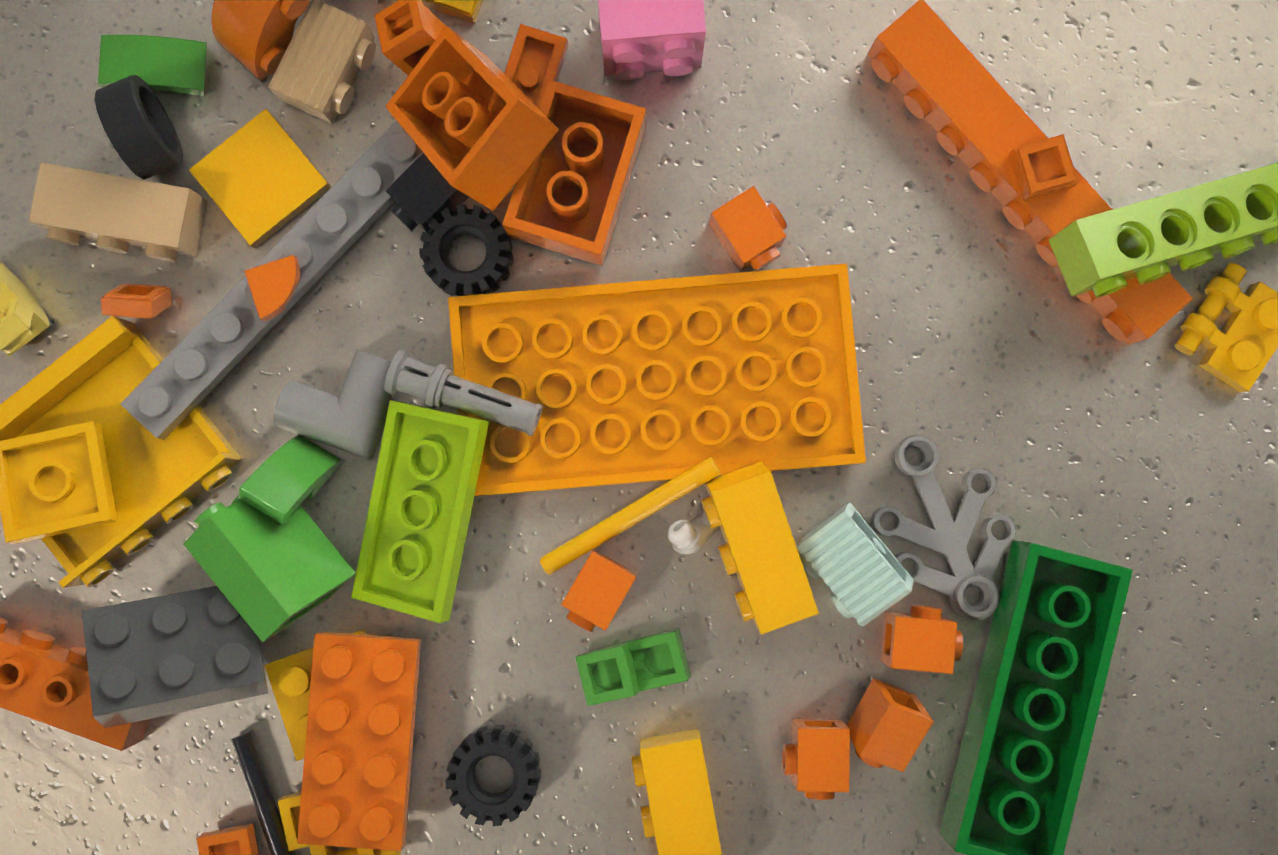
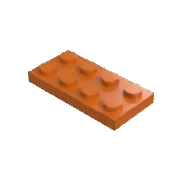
[297,632,421,851]

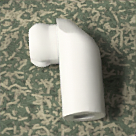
[668,510,721,555]

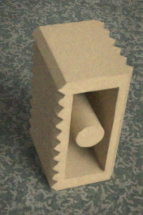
[268,0,376,124]

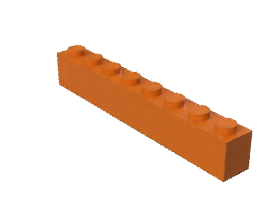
[867,0,1193,345]

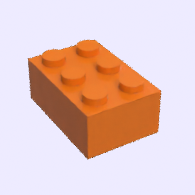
[385,26,559,211]
[502,79,647,266]

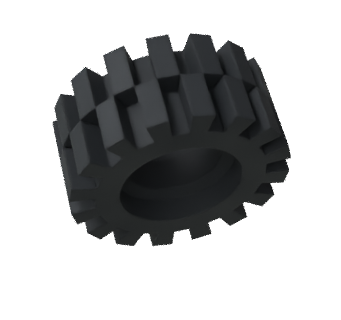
[419,204,514,296]
[445,725,541,827]

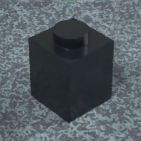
[385,153,469,233]

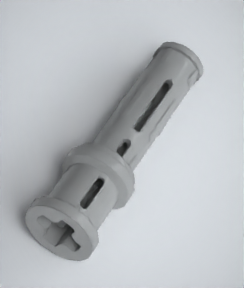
[384,349,543,436]

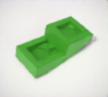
[98,35,207,96]
[239,435,341,525]
[575,628,691,706]

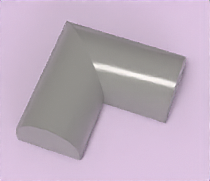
[273,349,396,460]

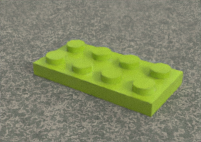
[351,400,489,623]

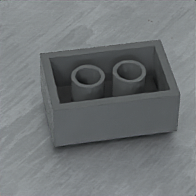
[82,586,268,728]

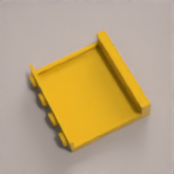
[0,316,242,588]

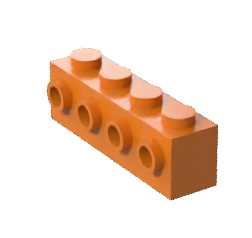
[0,617,150,751]

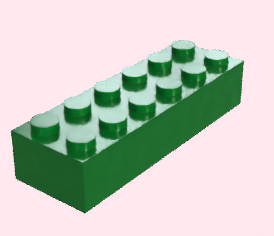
[939,540,1133,855]

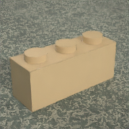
[28,162,207,262]

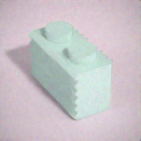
[797,502,914,627]

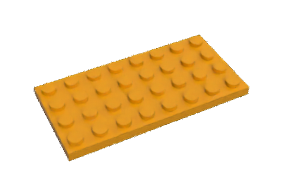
[448,263,866,496]

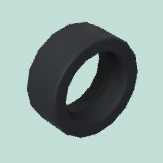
[94,75,183,180]

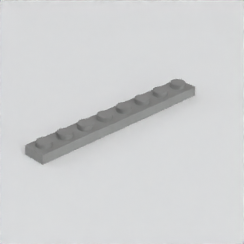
[120,121,423,440]

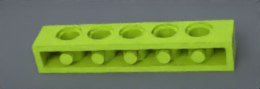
[1049,163,1278,298]

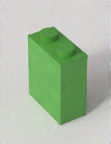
[183,495,356,642]

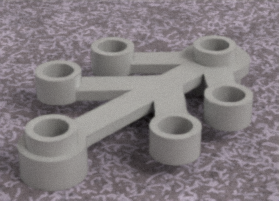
[871,436,1016,621]

